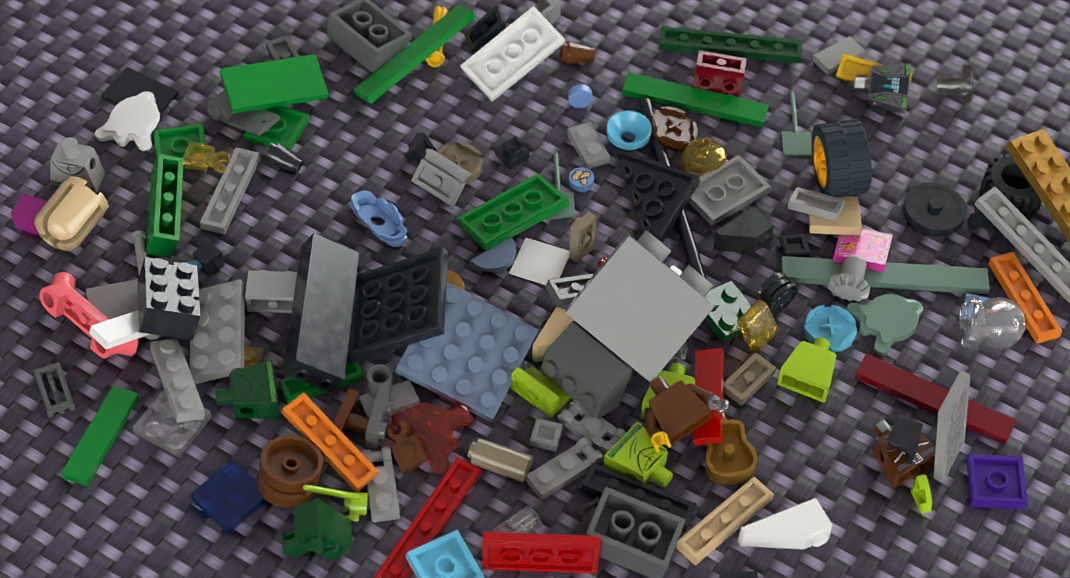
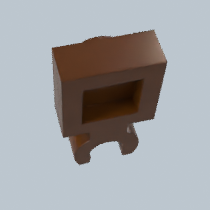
[387,420,429,474]

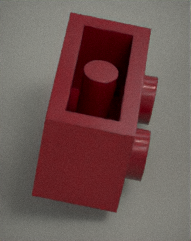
[692,50,746,96]

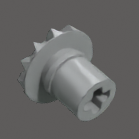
[828,256,870,302]

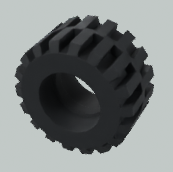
[979,154,1042,219]

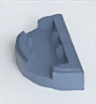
[470,237,516,274]

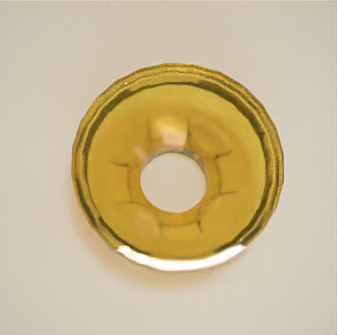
[681,137,727,173]

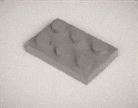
[688,155,771,226]

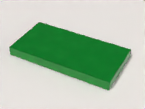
[220,54,329,114]
[456,174,569,251]

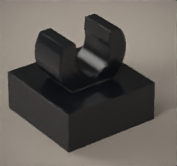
[403,132,436,166]
[495,135,530,170]

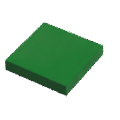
[243,106,310,151]
[153,124,209,170]

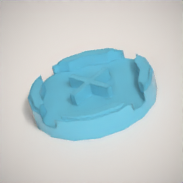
[804,305,857,352]

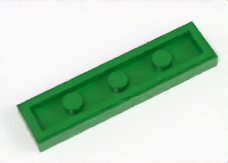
[61,385,139,487]

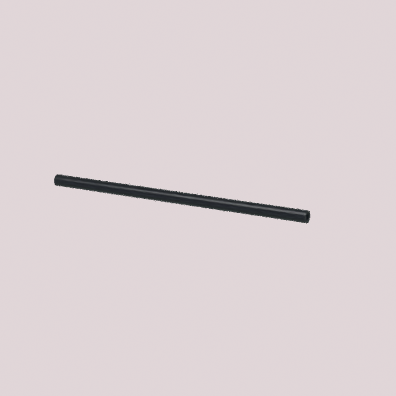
[639,98,720,341]

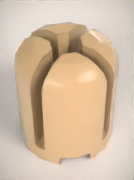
[34,176,109,251]

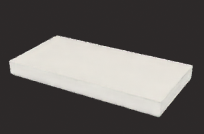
[460,6,565,102]

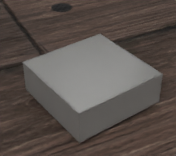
[529,418,563,452]

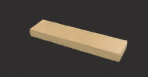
[675,477,774,566]

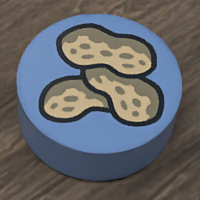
[569,167,594,192]

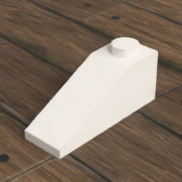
[738,498,833,549]

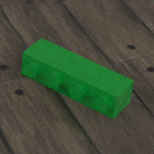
[146,153,184,258]

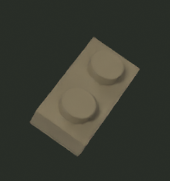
[569,211,597,263]
[723,352,776,406]

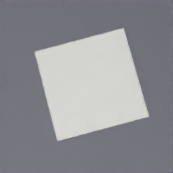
[509,238,569,285]

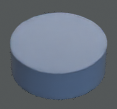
[568,84,593,108]

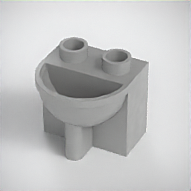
[566,230,714,382]

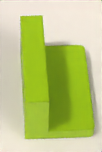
[510,366,571,419]

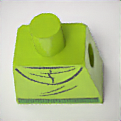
[603,422,673,487]

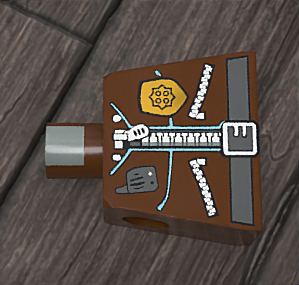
[873,420,936,489]

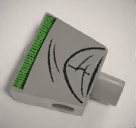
[50,137,105,193]

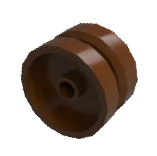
[257,435,323,509]

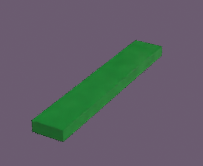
[354,4,476,104]
[622,72,769,128]

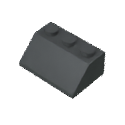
[327,0,412,73]
[540,320,633,419]

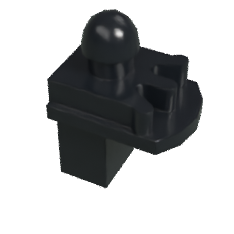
[967,207,1004,241]

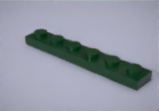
[659,26,802,64]

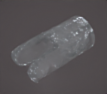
[490,506,542,534]

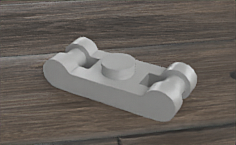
[557,399,626,455]

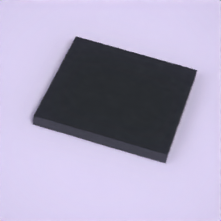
[347,247,448,363]

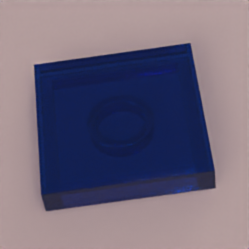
[189,460,267,534]

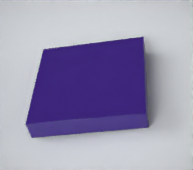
[966,454,1028,509]

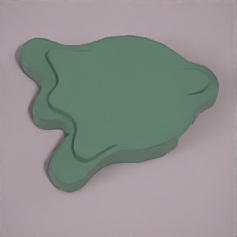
[847,294,923,356]

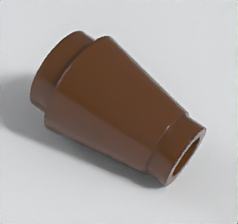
[559,41,595,65]

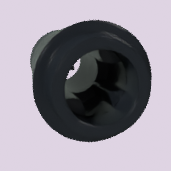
[264,142,304,174]

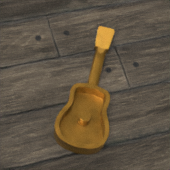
[705,412,757,485]

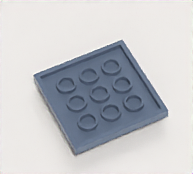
[395,282,538,422]

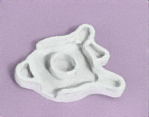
[95,92,160,151]

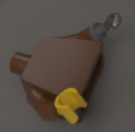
[646,376,729,453]

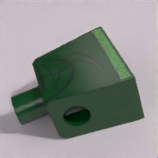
[215,360,280,419]

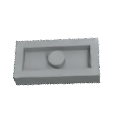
[567,122,610,169]

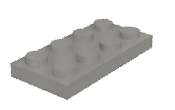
[190,279,245,384]

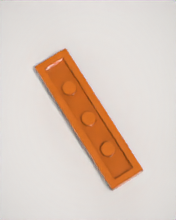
[988,252,1062,344]
[282,393,379,492]

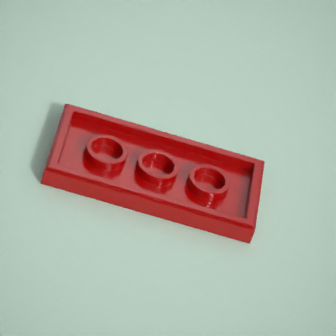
[482,532,601,574]

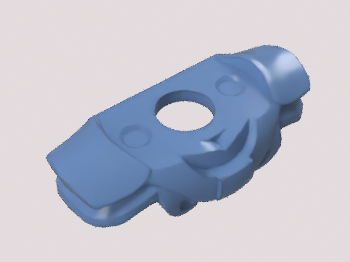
[349,190,407,247]

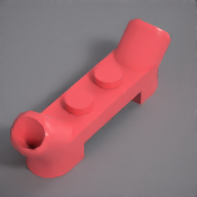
[40,272,139,358]

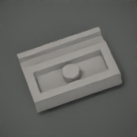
[411,149,471,205]

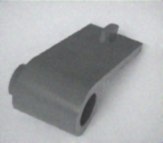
[207,89,280,136]

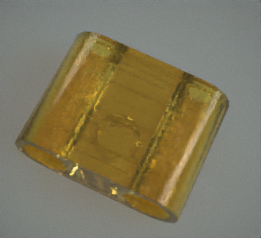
[737,300,779,352]

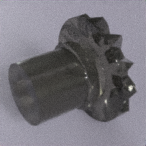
[937,64,974,103]

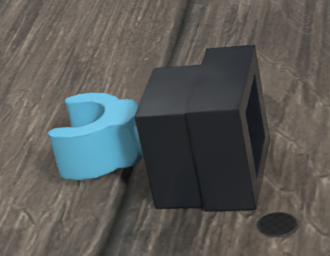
[185,237,225,277]

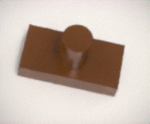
[333,389,370,437]

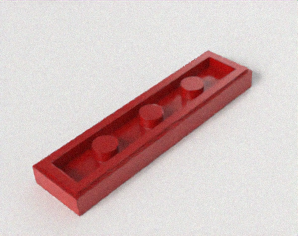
[693,348,724,445]

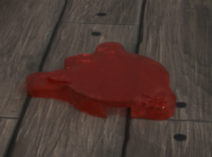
[391,403,470,475]

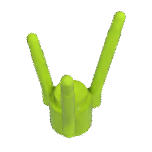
[303,485,368,522]

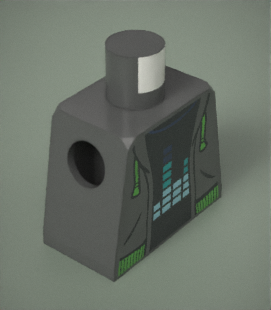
[854,63,912,114]

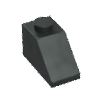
[713,207,774,253]

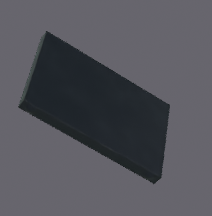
[101,67,179,114]

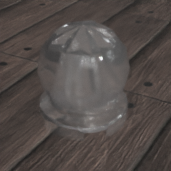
[959,296,1026,349]

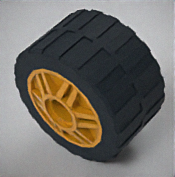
[811,119,872,198]

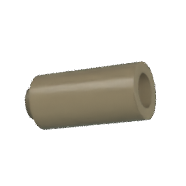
[468,438,533,482]

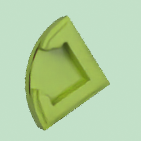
[911,474,932,514]

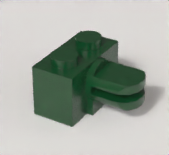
[282,498,352,560]

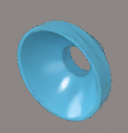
[606,111,652,150]

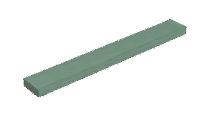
[781,256,990,294]

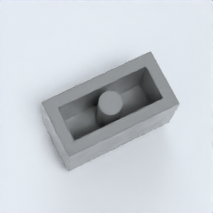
[245,270,297,313]

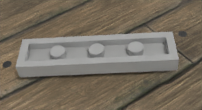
[200,147,260,235]
[150,338,205,422]

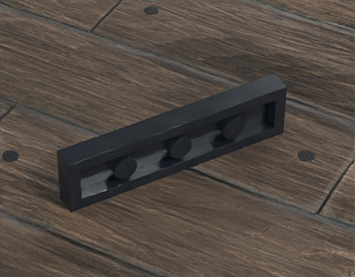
[581,462,697,531]

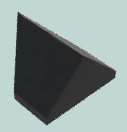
[464,4,506,53]

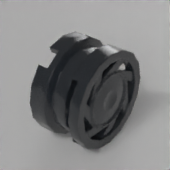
[757,272,798,313]

